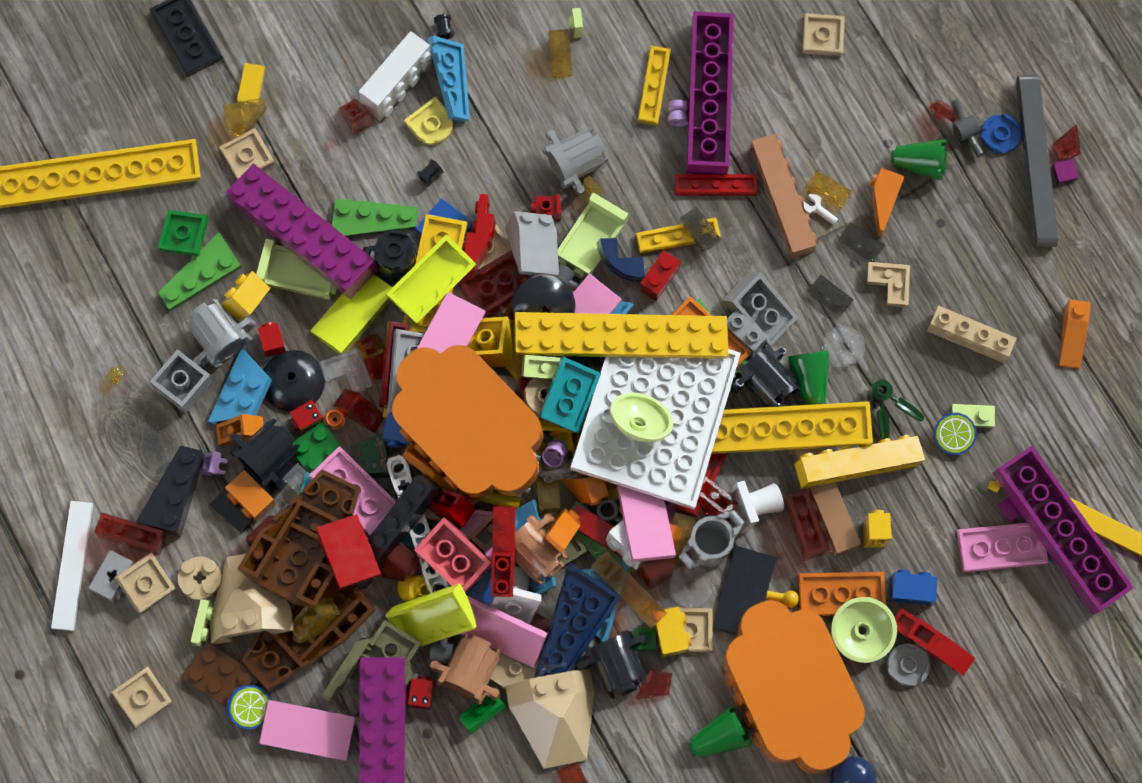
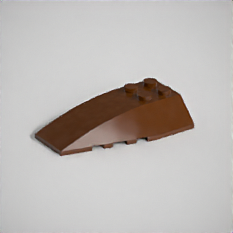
[238,469,361,608]
[241,577,375,691]

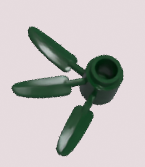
[863,379,924,440]

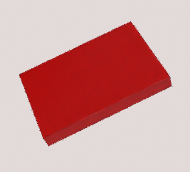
[316,514,381,589]

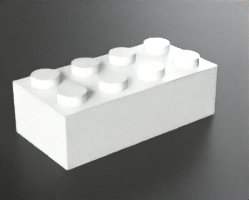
[359,31,432,121]

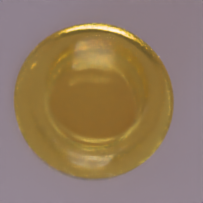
[106,365,125,385]

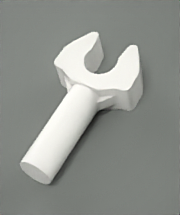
[803,194,838,225]

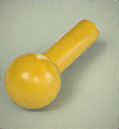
[766,591,799,608]

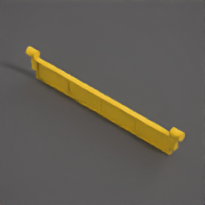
[987,481,1142,557]

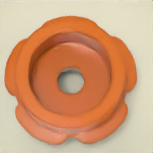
[324,410,345,430]

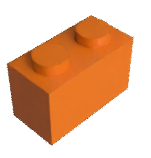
[225,470,276,522]

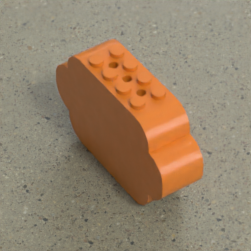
[392,345,543,498]
[723,600,865,774]

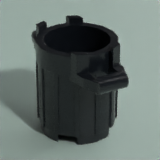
[363,230,418,284]
[731,344,800,407]
[229,418,300,489]
[577,630,648,699]

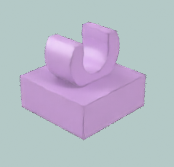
[201,451,228,476]

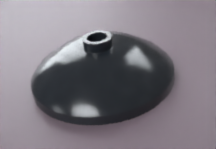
[512,274,576,316]
[264,350,325,412]

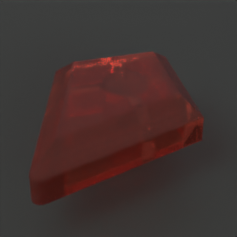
[930,100,957,123]
[1053,125,1081,161]
[636,670,672,700]

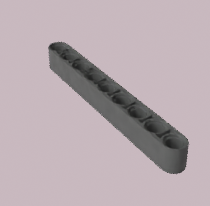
[1016,75,1058,248]

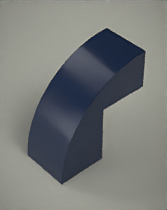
[597,238,645,282]

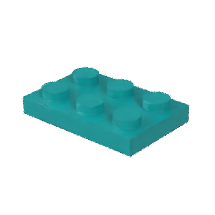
[538,357,601,433]

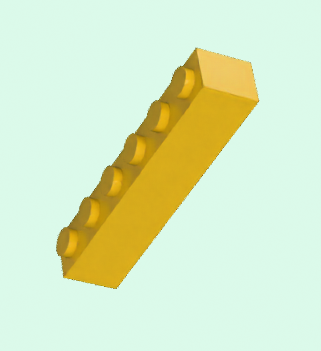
[794,435,925,488]

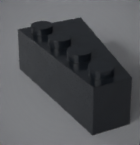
[136,445,205,537]

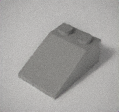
[505,211,559,277]
[722,271,798,347]

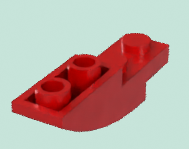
[462,194,496,279]
[491,506,516,597]
[895,608,976,677]

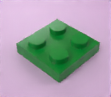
[158,210,209,256]
[293,421,345,473]

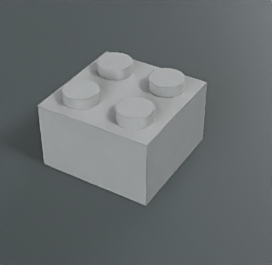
[149,349,213,414]

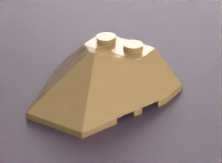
[209,554,293,645]
[505,670,594,769]

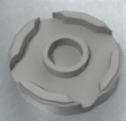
[886,643,931,687]

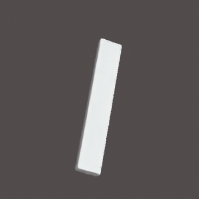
[51,501,93,631]

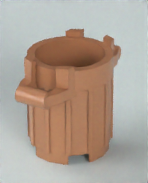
[515,514,569,586]
[430,634,501,704]

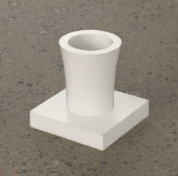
[726,481,784,534]
[489,567,541,624]

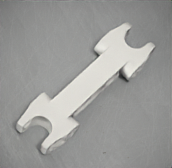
[387,455,450,593]

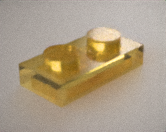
[806,170,852,210]
[671,512,696,560]

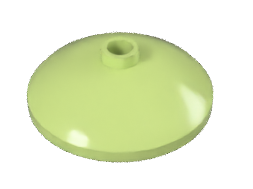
[610,393,673,442]
[831,597,897,663]

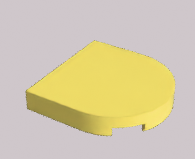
[404,96,453,145]

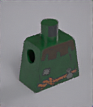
[350,433,390,478]

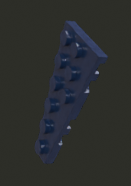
[534,562,621,678]

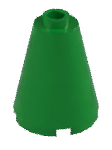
[890,139,947,181]
[788,351,830,405]
[688,705,752,758]

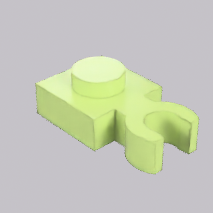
[569,8,583,38]

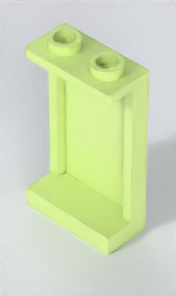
[558,193,628,279]
[256,239,337,300]

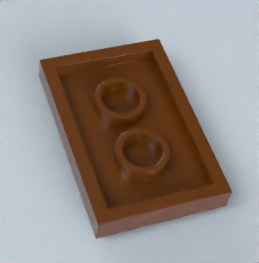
[182,642,259,708]

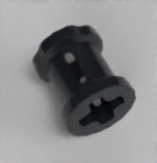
[434,14,455,40]
[417,159,444,187]

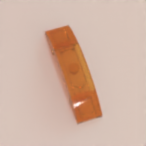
[591,551,667,629]

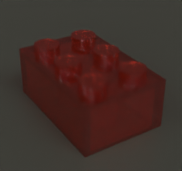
[459,250,531,318]

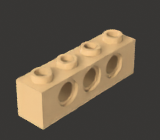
[927,305,1017,364]

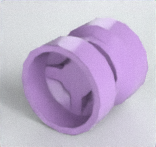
[668,100,689,127]
[542,439,568,467]

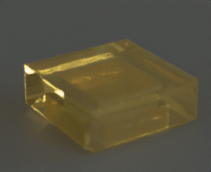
[584,175,603,197]

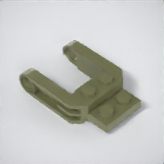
[322,620,422,704]

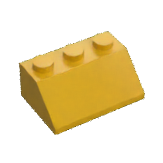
[468,317,513,367]

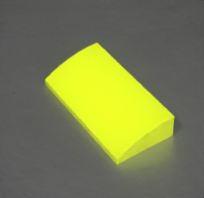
[386,235,476,324]
[310,275,392,357]
[386,583,476,647]

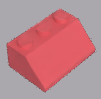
[414,518,492,592]

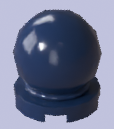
[829,756,877,783]

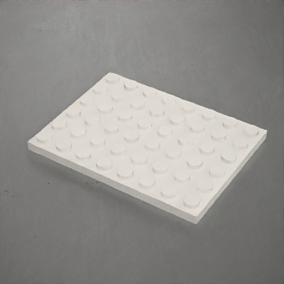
[570,349,741,509]

